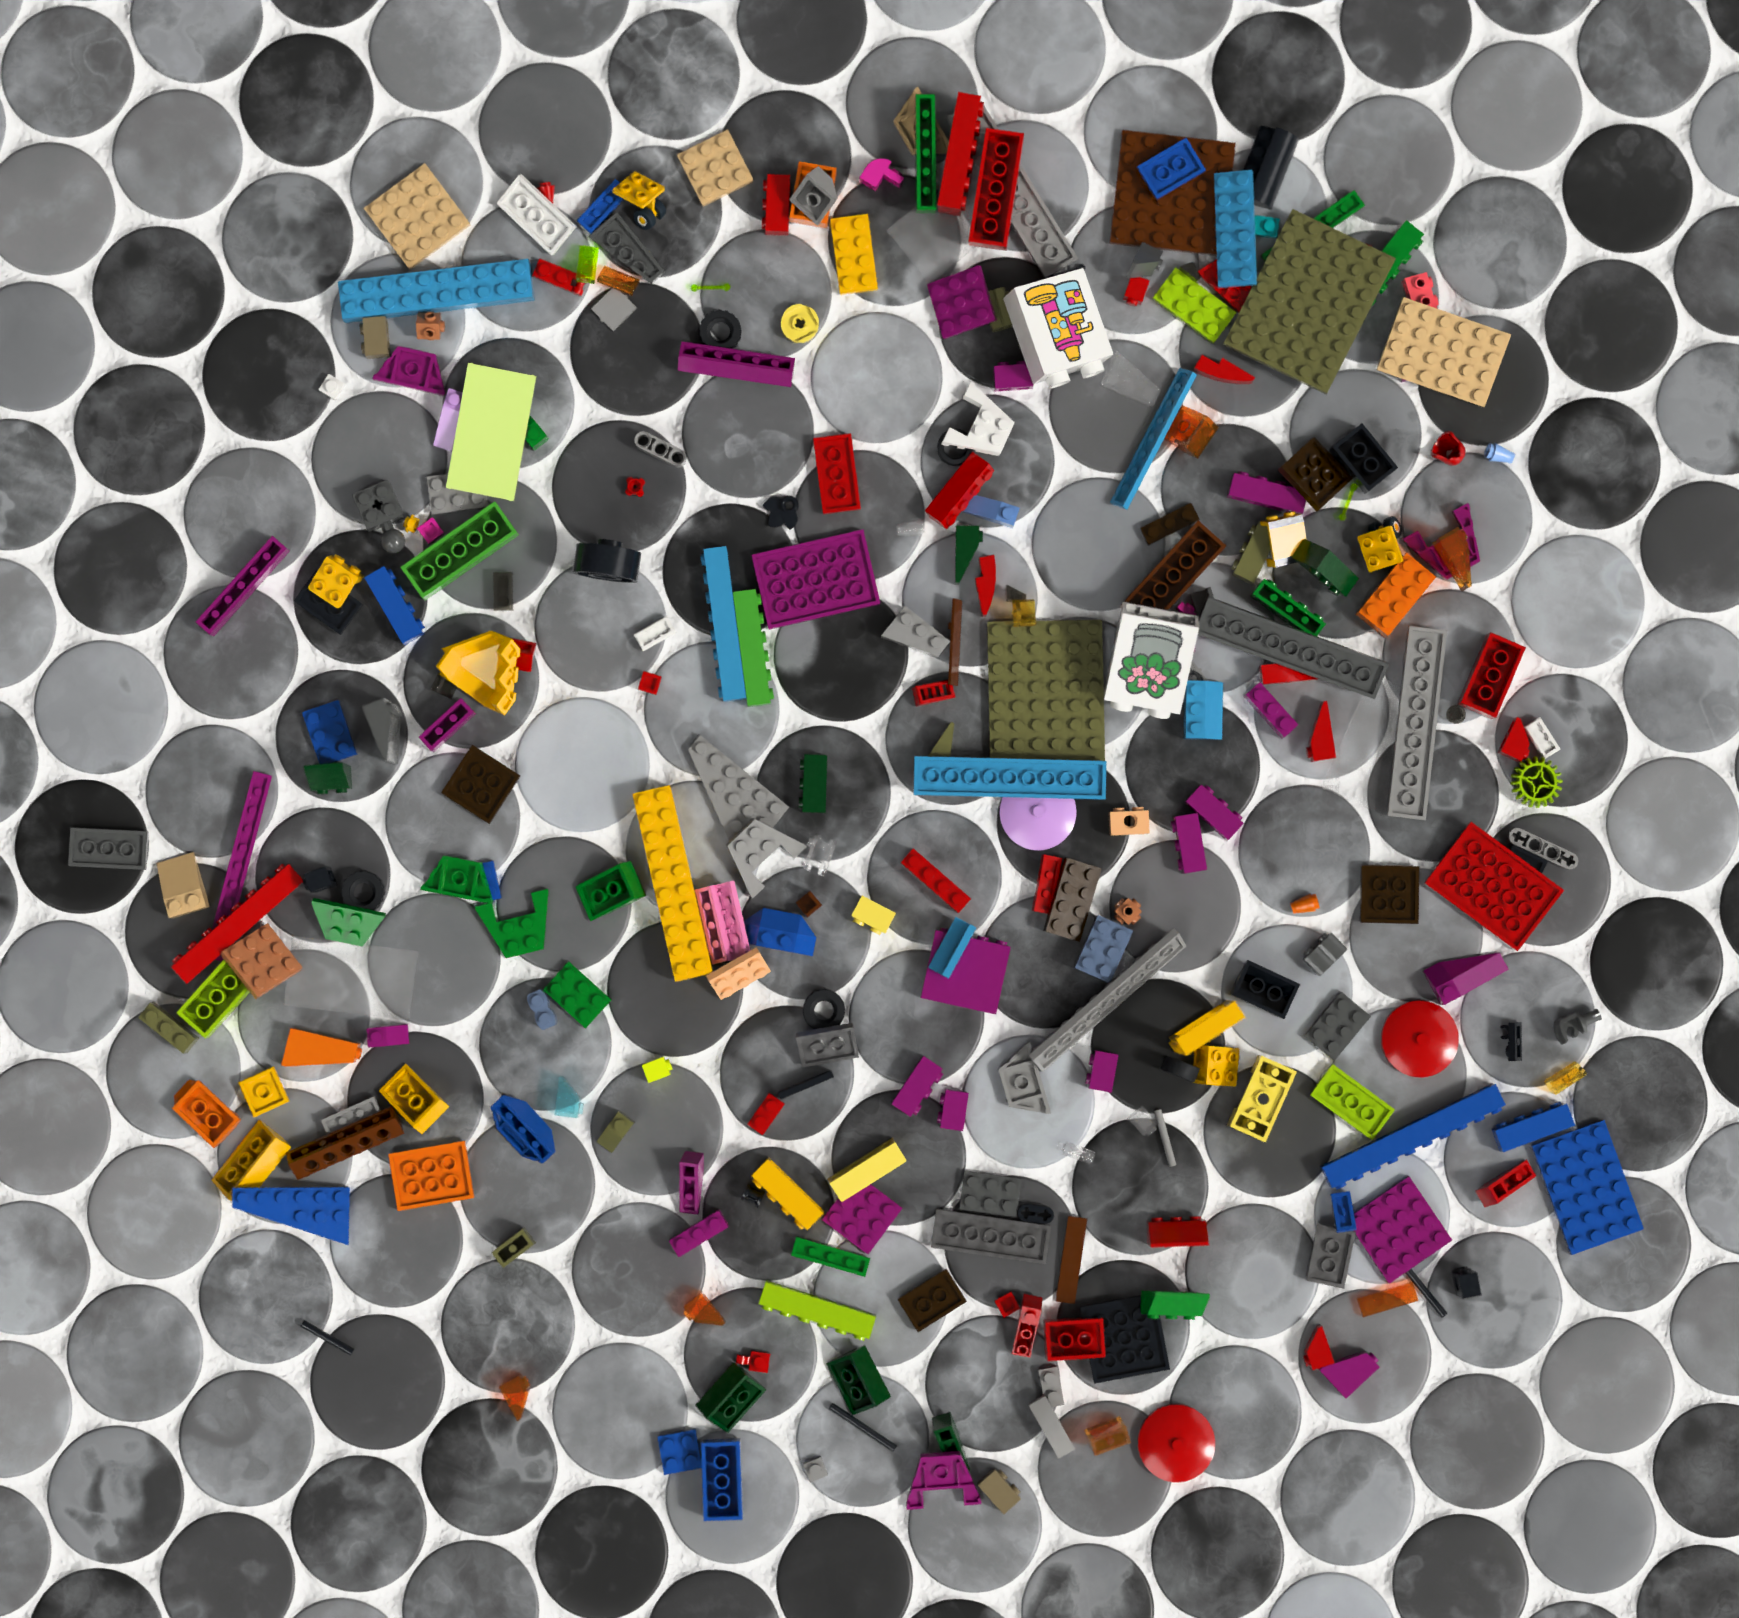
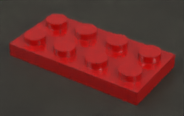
[813,433,861,515]

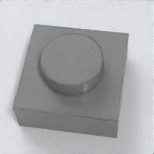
[803,1456,828,1483]

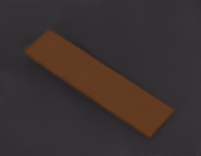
[948,598,962,686]
[1056,1216,1087,1304]

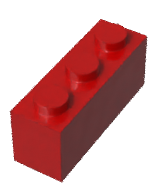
[762,174,790,236]

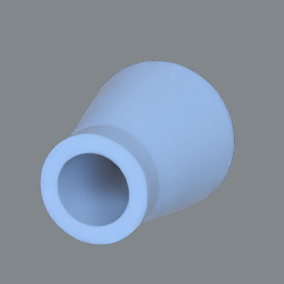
[1484,443,1515,464]

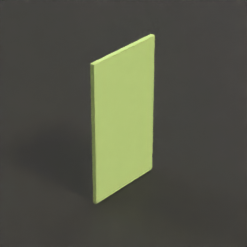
[446,363,537,501]

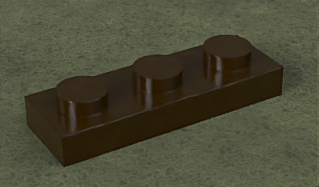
[1140,503,1200,546]

